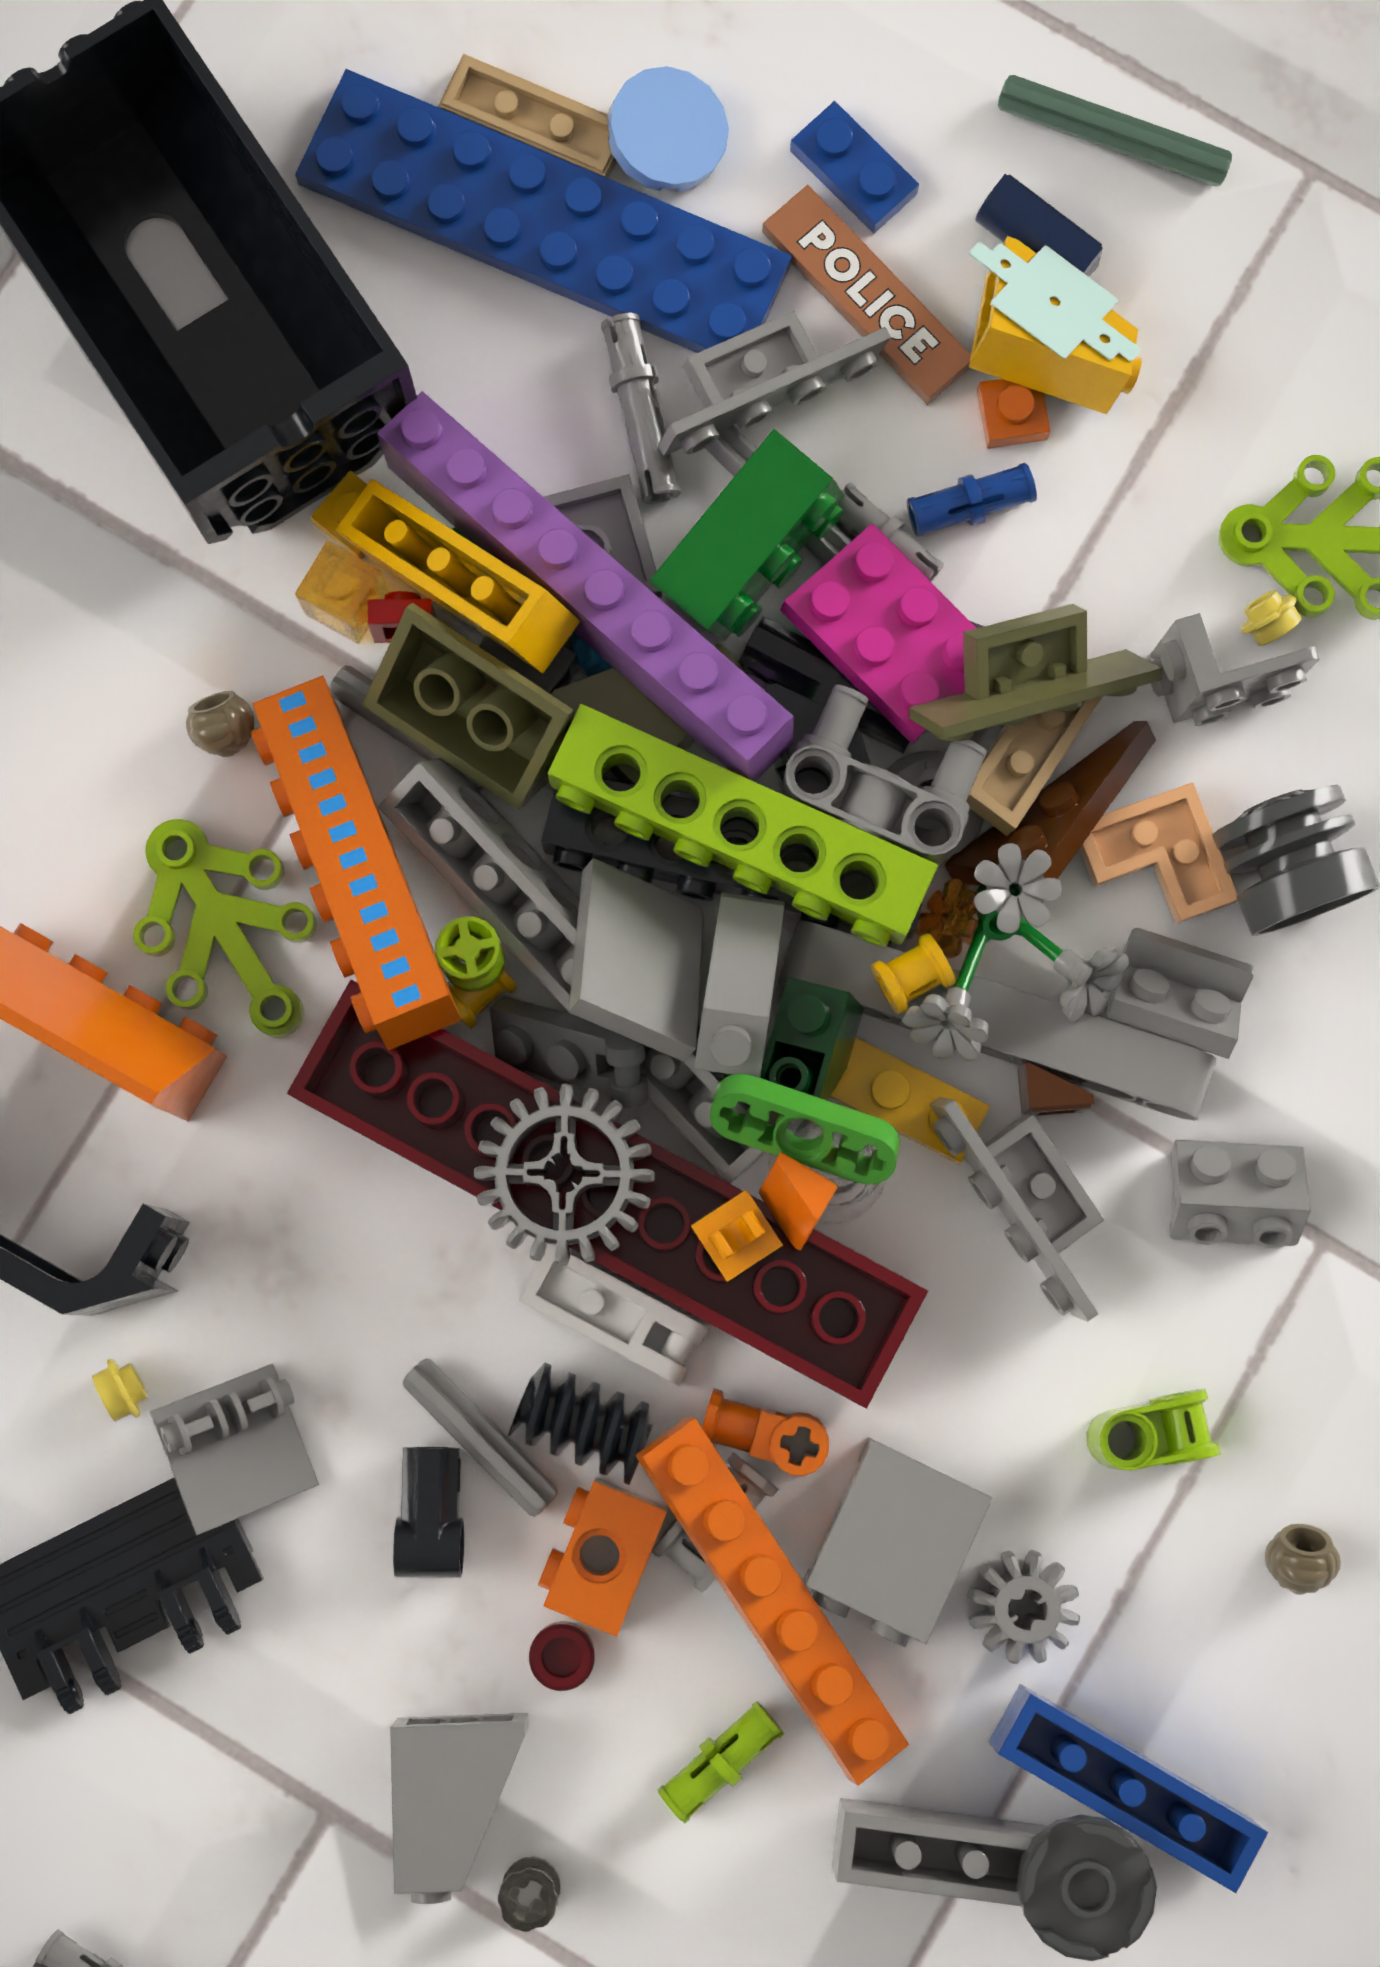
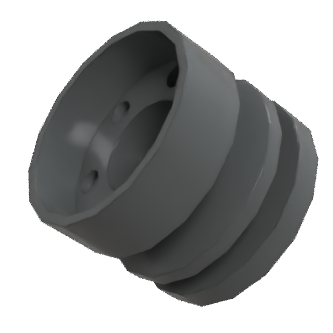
[1212,784,1380,936]

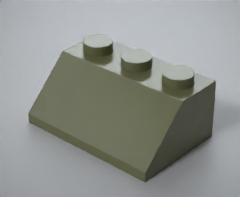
[362,603,574,810]

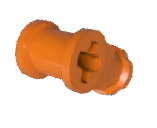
[702,1388,829,1476]

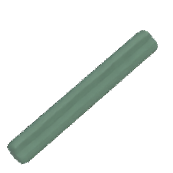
[998,75,1232,186]

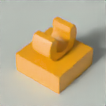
[691,1189,783,1282]

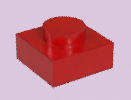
[368,591,437,643]

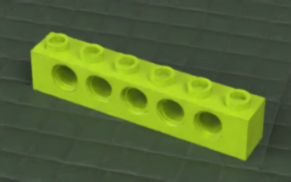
[548,704,938,948]

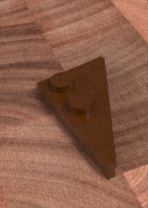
[944,721,1156,886]

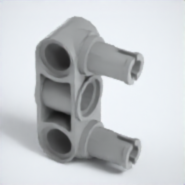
[782,684,987,865]

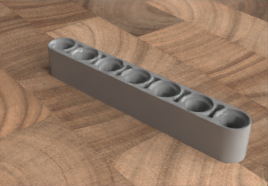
[778,921,1216,1121]

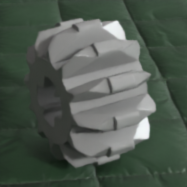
[967,1550,1080,1664]

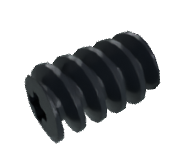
[507,1362,653,1485]

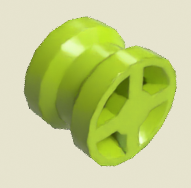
[435,916,505,992]

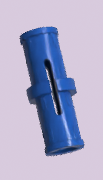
[906,462,1037,537]

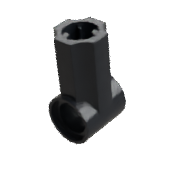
[393,1447,464,1578]

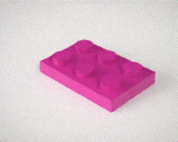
[780,523,976,745]

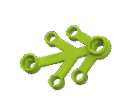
[1218,455,1380,620]
[133,819,317,1038]

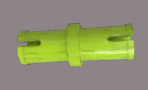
[657,1701,784,1824]

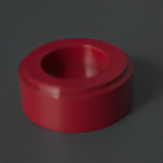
[529,1621,595,1691]

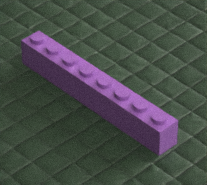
[377,391,793,782]

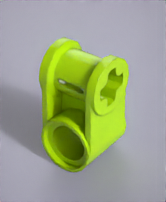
[1086,1388,1221,1470]

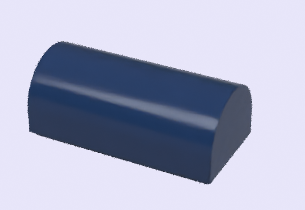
[975,174,1103,277]

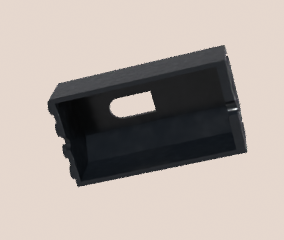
[0,0,417,544]

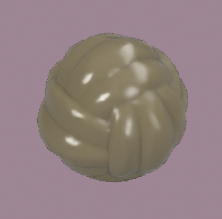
[186,691,254,757]
[1265,1524,1341,1595]

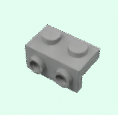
[1169,1140,1311,1248]

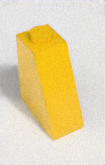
[969,236,1142,414]

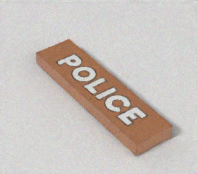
[762,185,971,405]

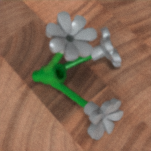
[902,843,1129,1061]

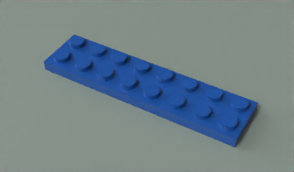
[295,69,792,353]

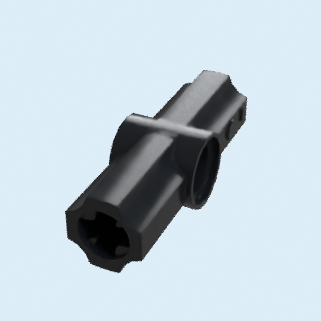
[739,616,910,754]

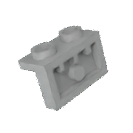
[1106,928,1254,1059]

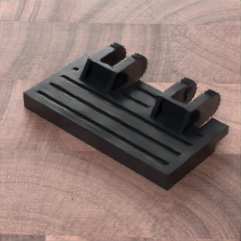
[0,1478,264,1714]

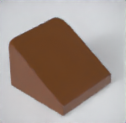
[1017,1062,1094,1116]

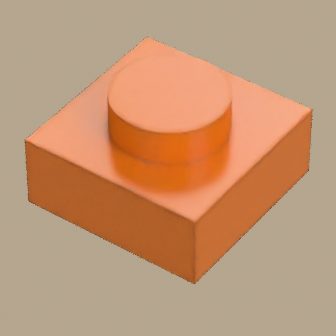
[977,379,1051,449]

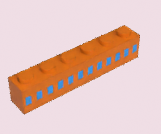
[250,675,462,1050]

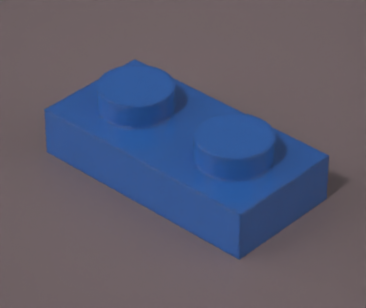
[790,100,919,234]

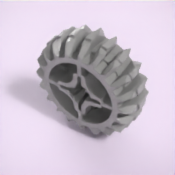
[474,1084,655,1266]

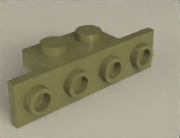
[909,604,1162,741]

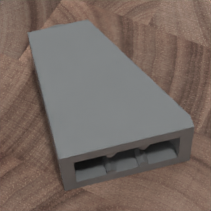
[694,892,785,1078]
[390,1713,528,1904]

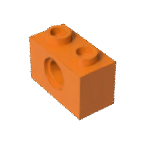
[538,1478,668,1637]

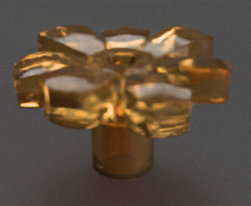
[916,879,978,958]

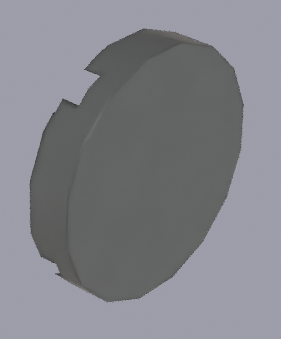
[1017,1814,1157,1961]

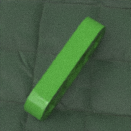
[709,1074,900,1185]

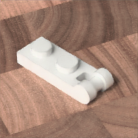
[518,1243,709,1386]

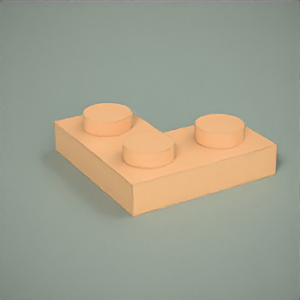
[1079,782,1238,924]

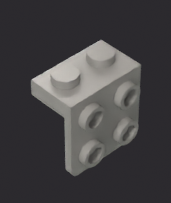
[1149,613,1320,726]

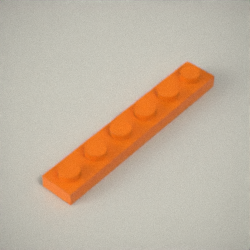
[635,1416,909,1786]

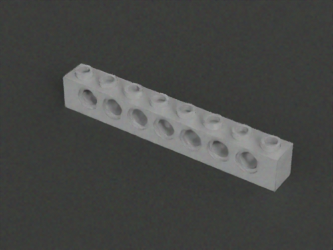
[377,758,794,1183]

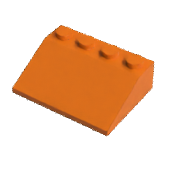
[0,923,227,1122]

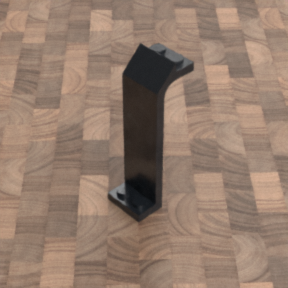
[0,1204,190,1316]

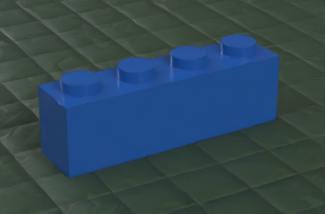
[988,1684,1268,1893]

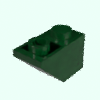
[760,977,864,1101]

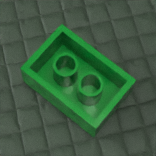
[649,429,845,642]

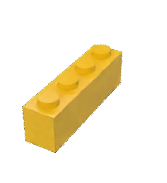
[336,479,580,674]

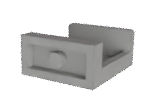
[803,1437,993,1647]

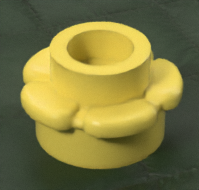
[1241,590,1302,646]
[92,1359,148,1422]

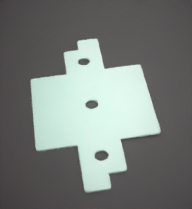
[969,242,1141,361]

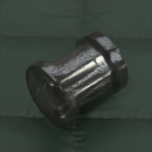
[498,1856,561,1932]

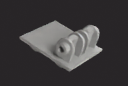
[150,1363,319,1536]

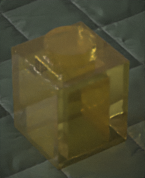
[295,541,390,644]

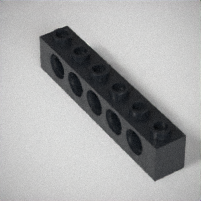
[541,779,924,944]

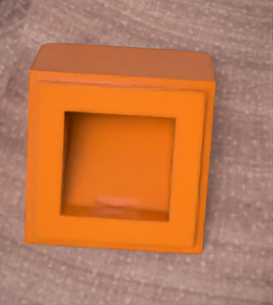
[758,1152,838,1251]

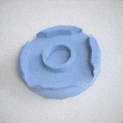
[607,66,729,192]

